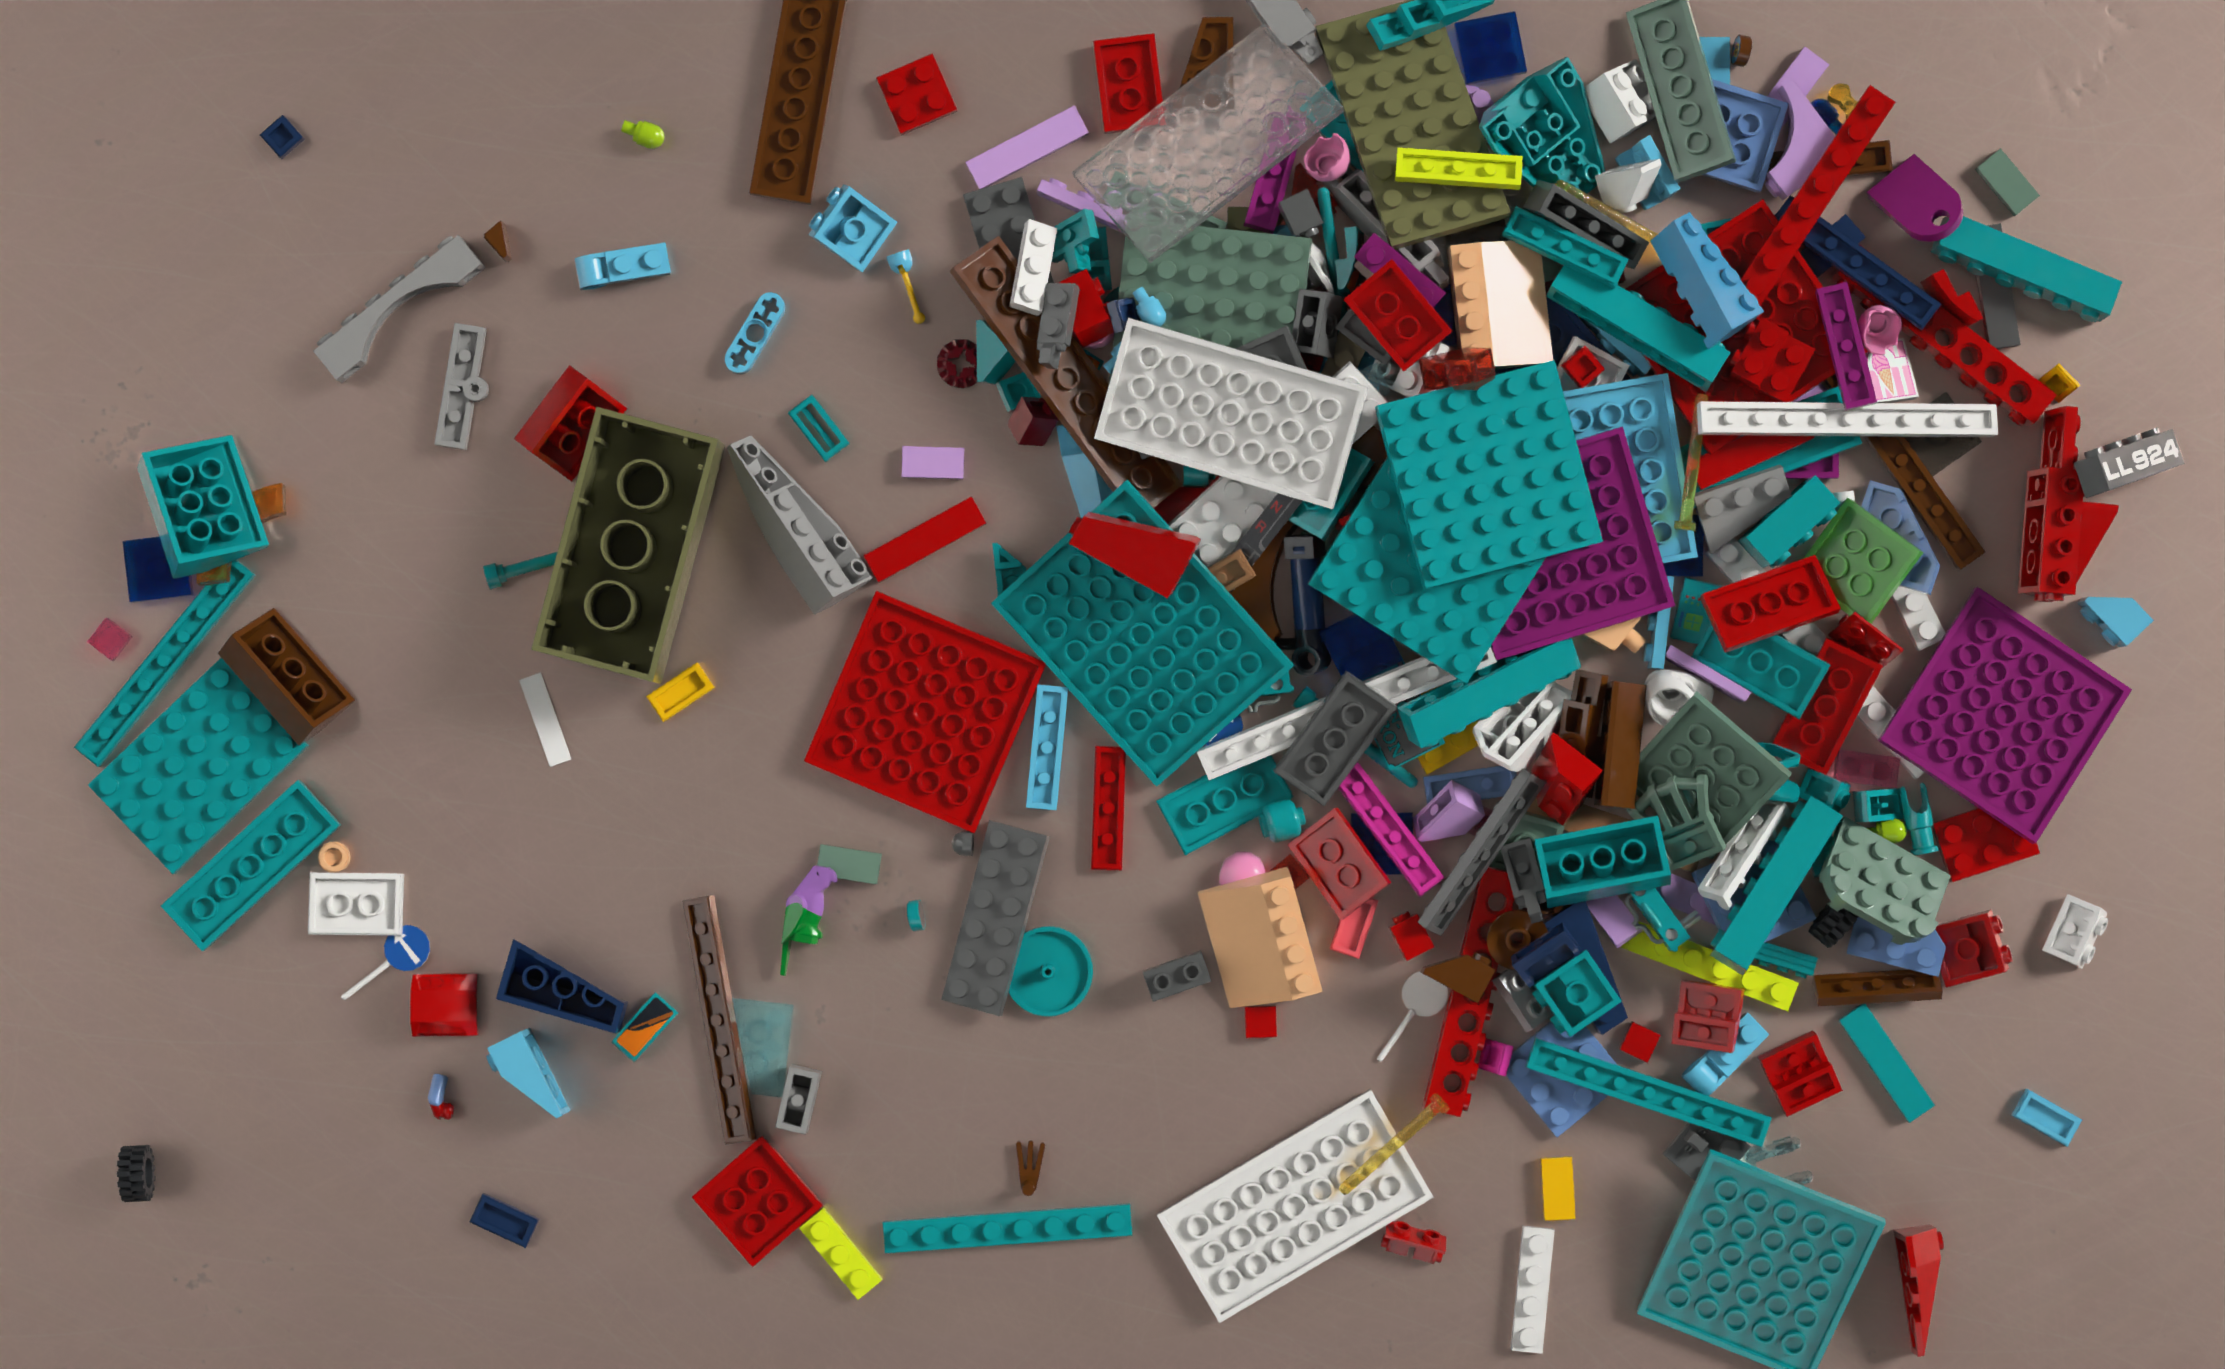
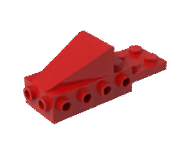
[2018,406,2119,602]

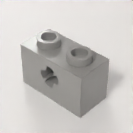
[775,1064,822,1135]

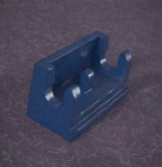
[1511,922,1582,988]

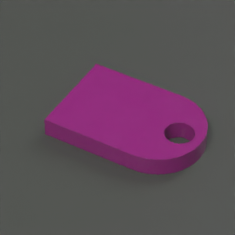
[1867,154,1963,242]

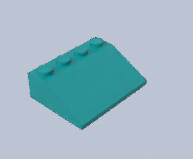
[137,435,269,579]

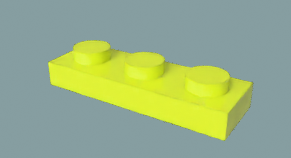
[799,1207,882,1300]

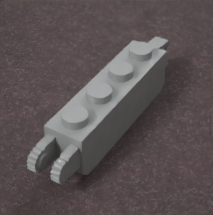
[1246,0,1323,65]
[1321,167,1449,290]

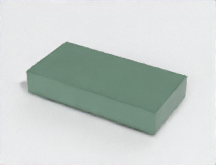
[1975,148,2040,216]
[817,844,882,884]

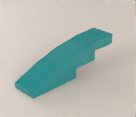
[1366,0,1495,51]

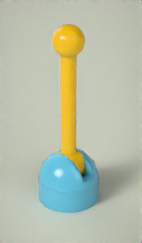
[886,249,925,324]

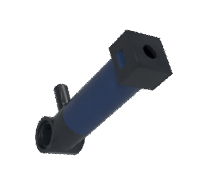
[1275,534,1332,676]

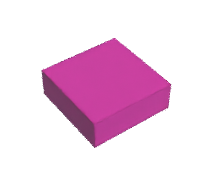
[1478,1038,1514,1076]

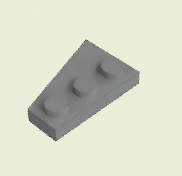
[1692,464,1791,554]

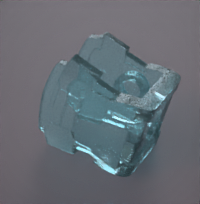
[1744,1135,1813,1185]

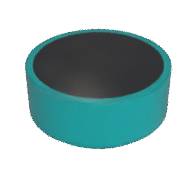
[907,899,926,932]

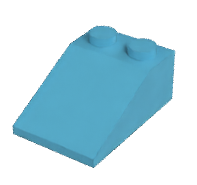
[486,1028,571,1119]

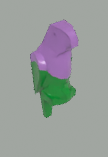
[780,865,837,976]

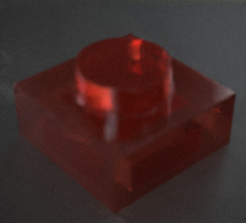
[1268,853,1310,890]

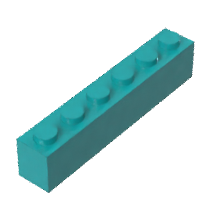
[1930,216,2122,322]
[1546,266,1731,392]
[1397,638,1581,748]
[1710,796,1843,975]

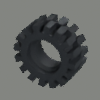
[1808,902,1859,948]
[117,1145,156,1202]

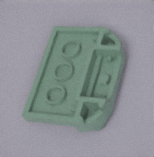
[1819,817,1951,945]

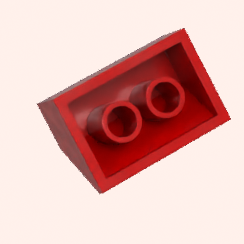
[514,365,627,482]

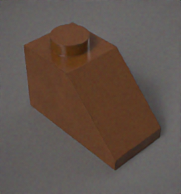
[1421,952,1495,1003]

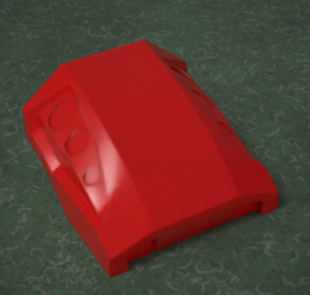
[410,973,479,1037]

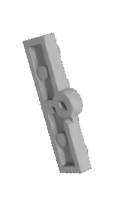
[434,323,489,450]

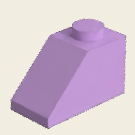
[1412,780,1485,842]

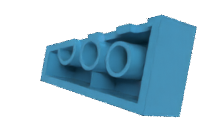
[1650,212,1764,350]

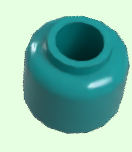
[1258,799,1306,843]

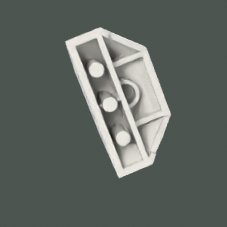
[1472,681,1572,772]

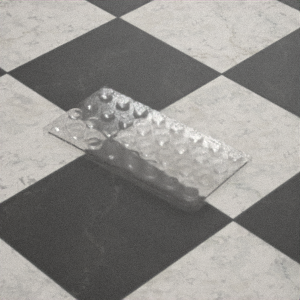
[1072,22,1344,263]

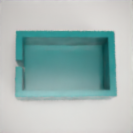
[1737,475,1840,568]

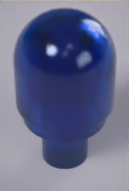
[1811,98,1843,135]

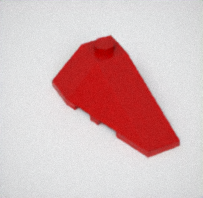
[1893,1224,1944,1357]

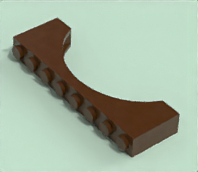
[1229,425,1387,643]

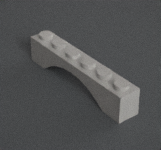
[313,235,486,383]

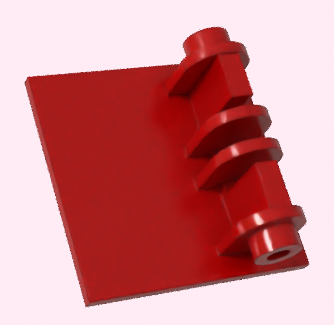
[1828,612,1904,668]

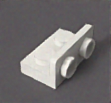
[2042,894,2108,969]

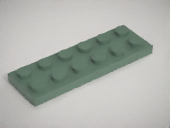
[1626,0,1736,183]

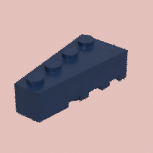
[1543,901,1628,1035]

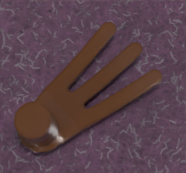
[1016,1140,1045,1196]

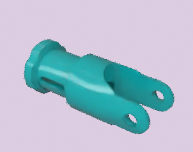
[1900,783,1939,855]

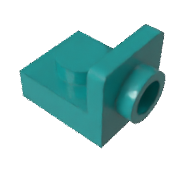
[1799,768,1851,813]

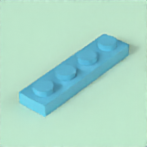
[1026,684,1068,810]

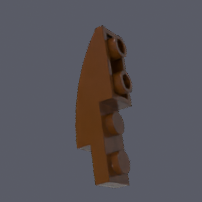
[1559,669,1609,798]

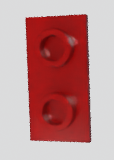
[1380,1221,1446,1264]

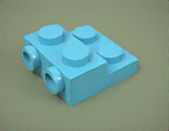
[808,184,898,272]

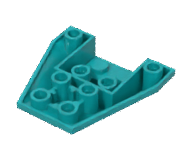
[1479,57,1606,200]

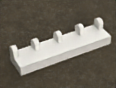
[1698,800,1791,910]

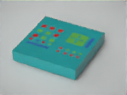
[1670,577,1723,644]

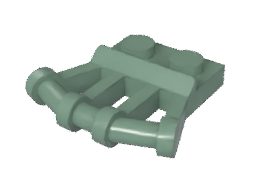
[1626,774,1727,871]

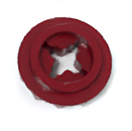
[937,339,977,388]

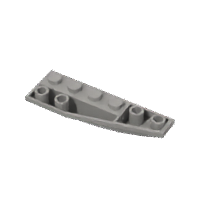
[727,436,874,615]

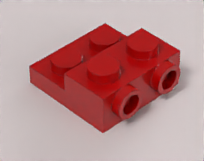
[1728,318,1815,402]
[1935,909,2013,988]

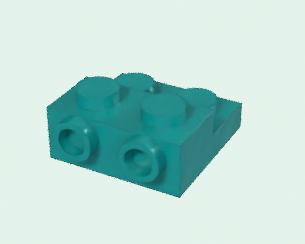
[1532,949,1622,1037]

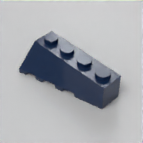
[496,939,628,1034]

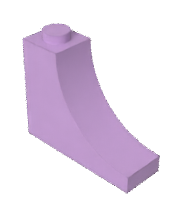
[1765,78,1835,201]

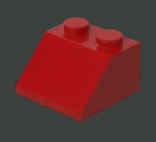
[1531,732,1603,826]

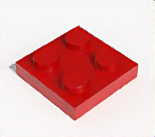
[876,53,957,136]

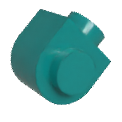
[1183,465,1215,487]

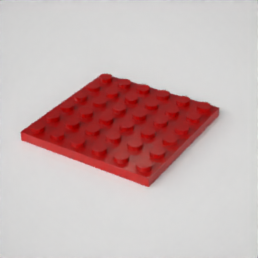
[1625,199,1867,455]
[804,591,1046,834]

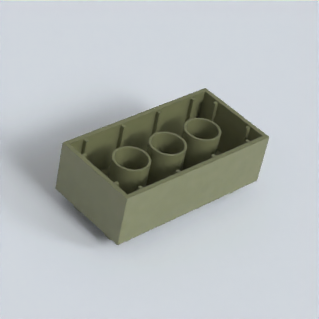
[531,407,725,684]

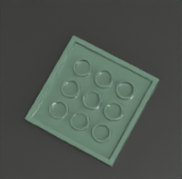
[1636,691,1792,859]

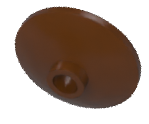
[1487,910,1548,970]

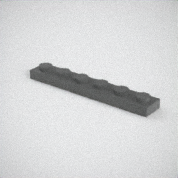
[1418,768,1546,936]

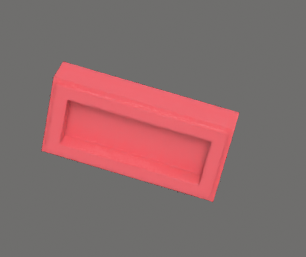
[1329,898,1379,959]

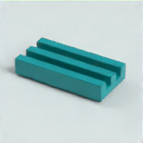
[788,395,850,462]

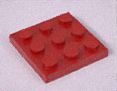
[692,1135,824,1267]

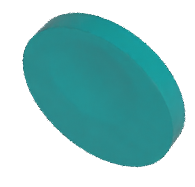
[1009,926,1093,1016]

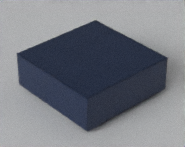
[260,115,305,159]
[1107,297,1140,333]

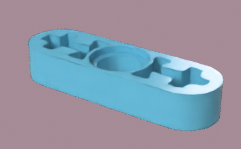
[725,292,786,374]

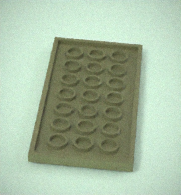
[1315,0,1511,250]

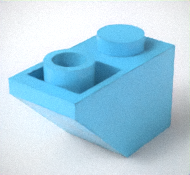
[2077,597,2154,647]

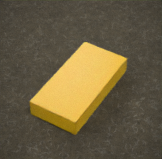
[646,662,715,722]
[1540,1156,1576,1221]

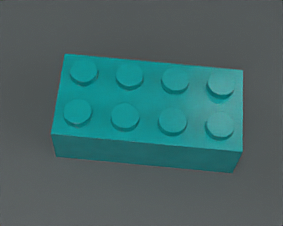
[1534,816,1671,908]

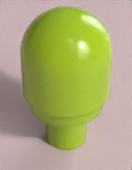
[621,120,665,149]
[1867,819,1907,843]

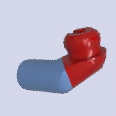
[428,1074,454,1120]

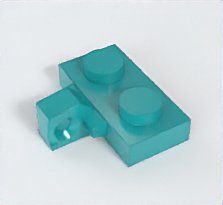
[1052,208,1099,274]

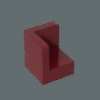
[1008,397,1059,446]

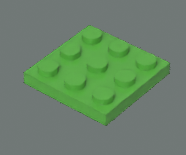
[1803,498,1924,624]

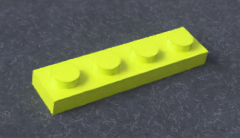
[1395,147,1523,190]

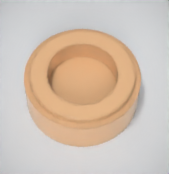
[318,842,351,873]

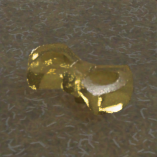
[1827,83,1857,119]

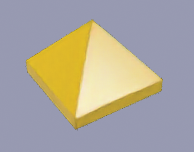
[2038,363,2080,403]

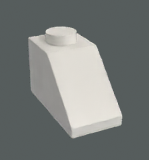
[1595,159,1662,214]

